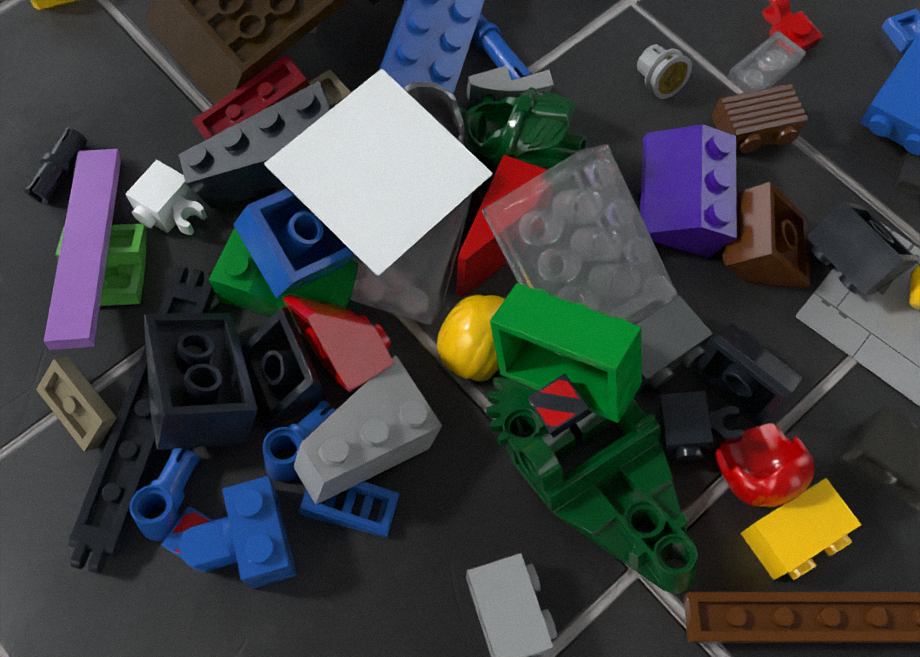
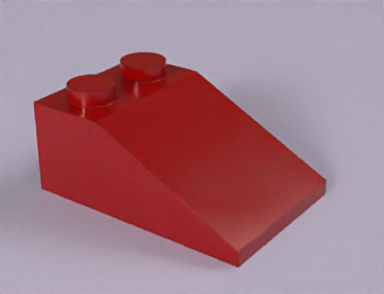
[456,155,554,297]

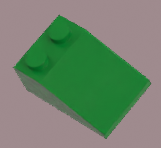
[209,228,363,327]

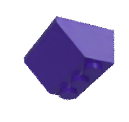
[639,124,737,258]

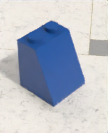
[860,34,920,156]

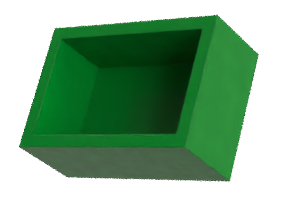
[490,283,642,423]

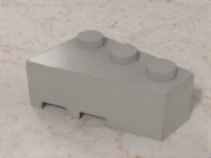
[293,355,442,505]

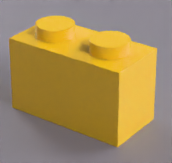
[741,478,861,580]

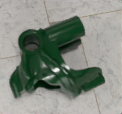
[459,87,587,198]

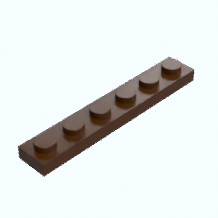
[683,592,920,643]

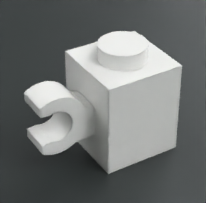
[125,160,207,235]

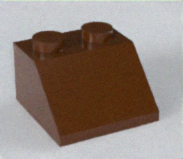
[723,182,810,288]

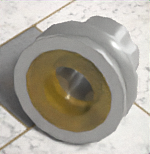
[637,44,692,99]

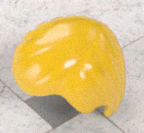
[437,294,505,382]

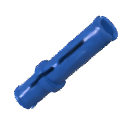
[473,12,533,81]

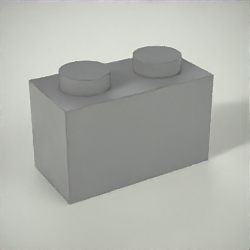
[466,553,557,657]

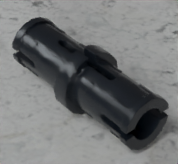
[24,127,87,204]

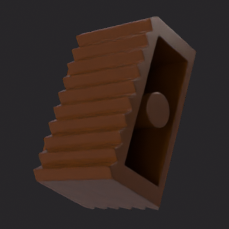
[711,84,807,153]

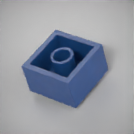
[233,188,356,299]

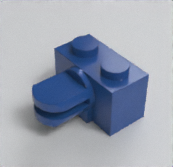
[179,476,297,589]

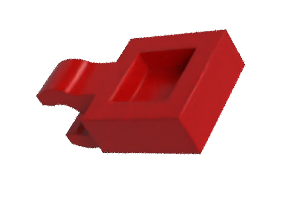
[762,0,823,59]

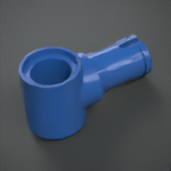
[263,400,336,482]
[129,448,200,541]

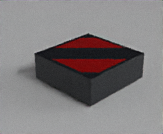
[527,373,592,438]

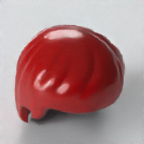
[715,423,815,507]

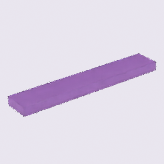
[43,149,121,350]

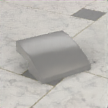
[466,65,554,105]

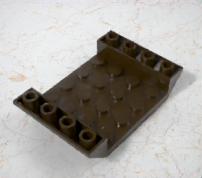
[146,0,380,104]

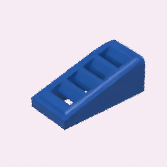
[297,481,400,538]

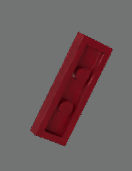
[192,54,310,140]

